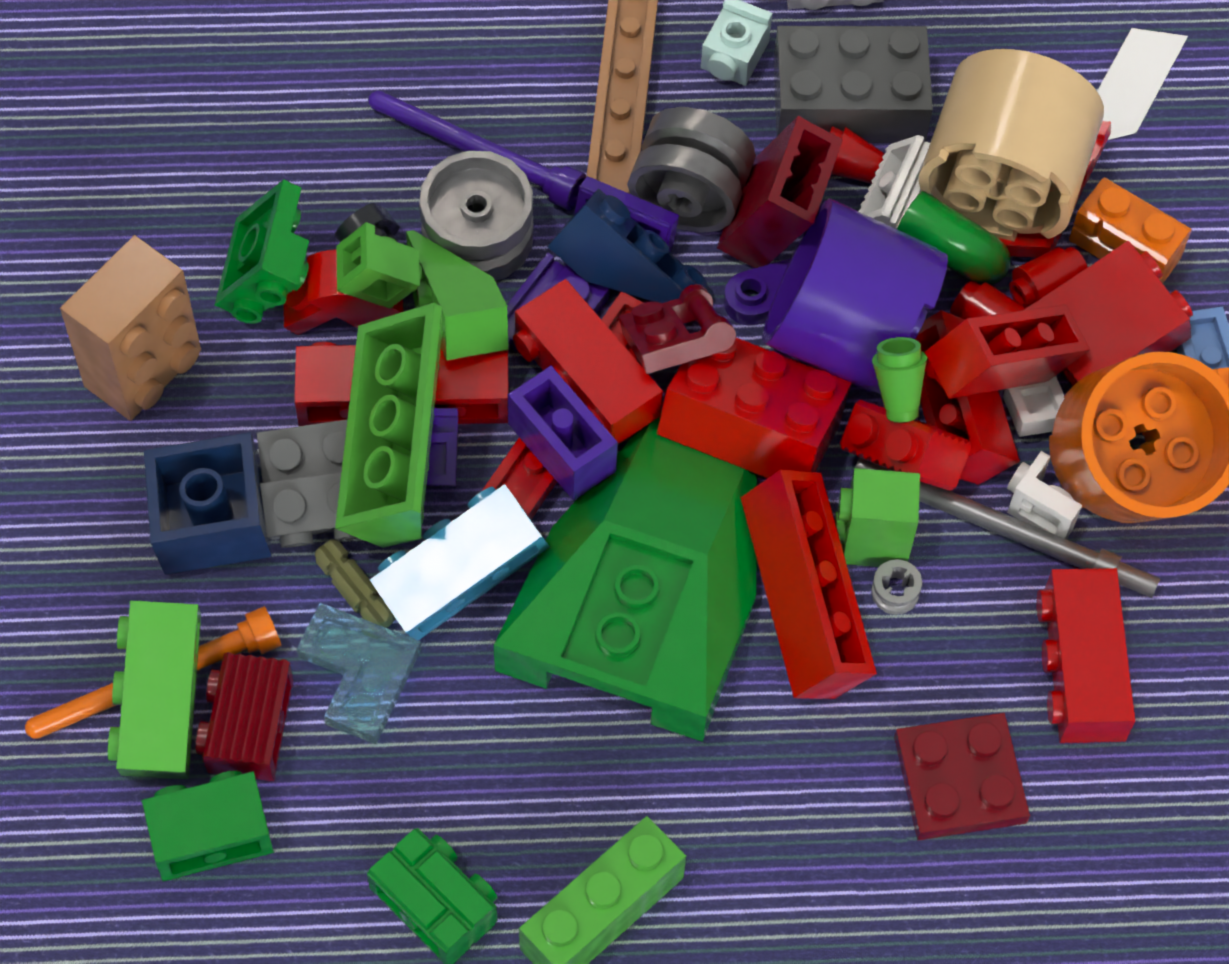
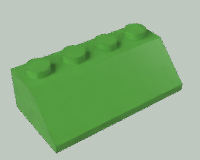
[335,302,442,548]

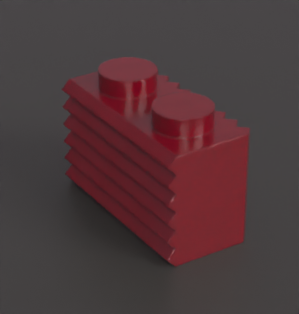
[196,652,294,782]

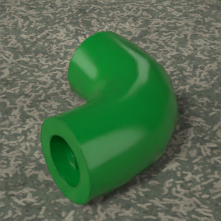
[897,191,1011,285]

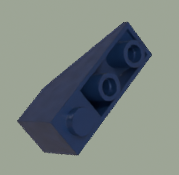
[547,188,713,303]

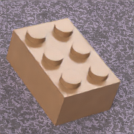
[60,235,201,421]

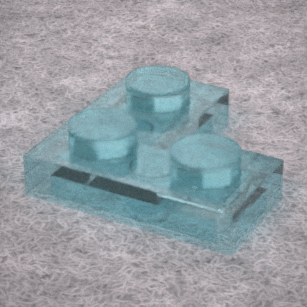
[297,603,421,744]

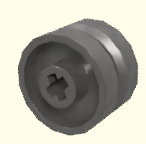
[627,107,756,233]
[419,150,533,281]

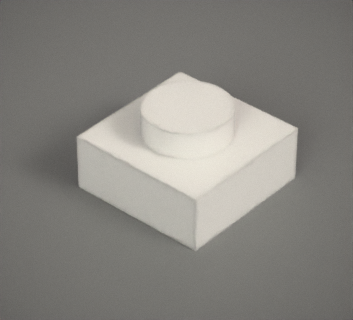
[1003,376,1065,437]

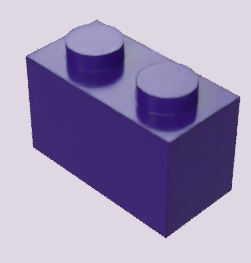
[508,366,618,501]

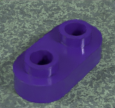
[724,258,791,326]

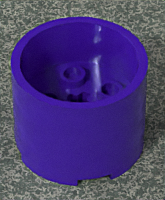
[762,198,948,394]

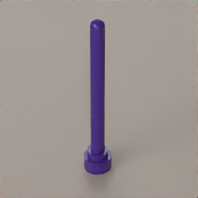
[368,91,586,211]

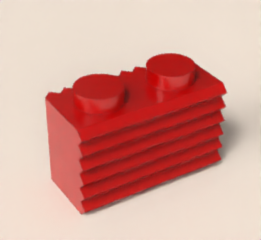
[840,400,971,491]

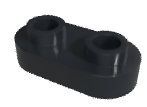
[335,203,400,242]

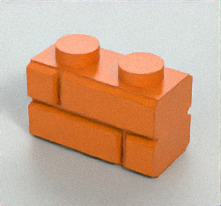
[1069,177,1192,284]

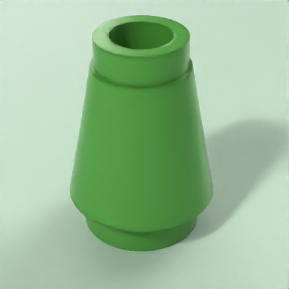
[872,337,927,423]

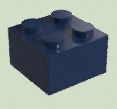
[144,432,272,575]

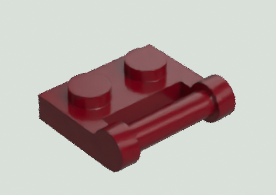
[619,284,736,374]

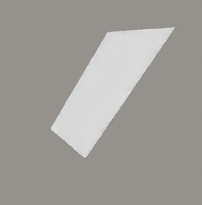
[1097,28,1188,140]

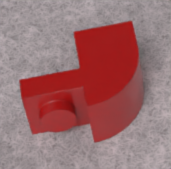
[283,249,403,335]

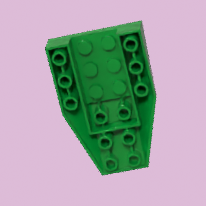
[494,411,757,742]

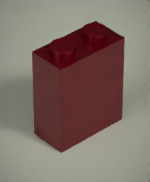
[717,116,843,268]

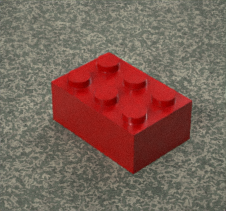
[657,338,852,478]

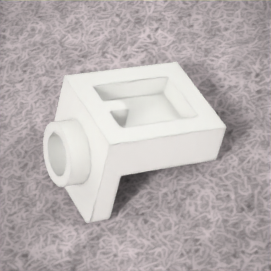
[1007,451,1082,539]

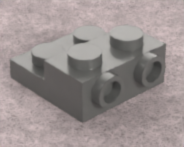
[256,420,357,548]

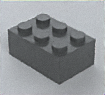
[773,26,933,143]

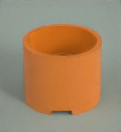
[1049,352,1229,523]

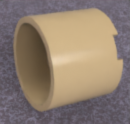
[919,49,1104,241]

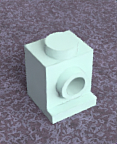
[701,0,772,86]

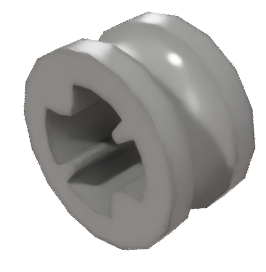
[871,559,922,615]

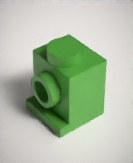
[336,222,422,309]

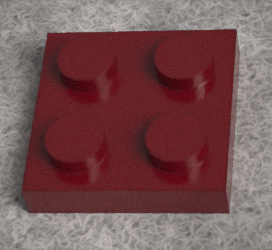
[894,712,1030,841]

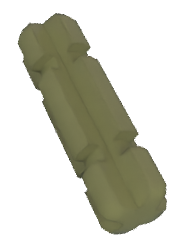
[315,539,395,634]

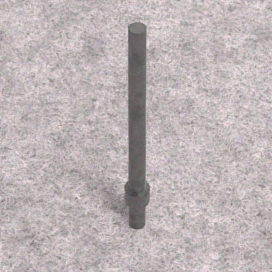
[855,457,1160,598]

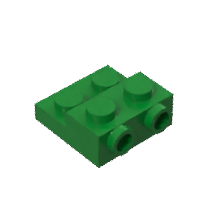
[214,179,309,324]

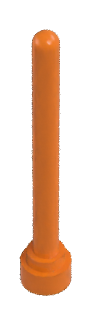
[25,606,282,739]

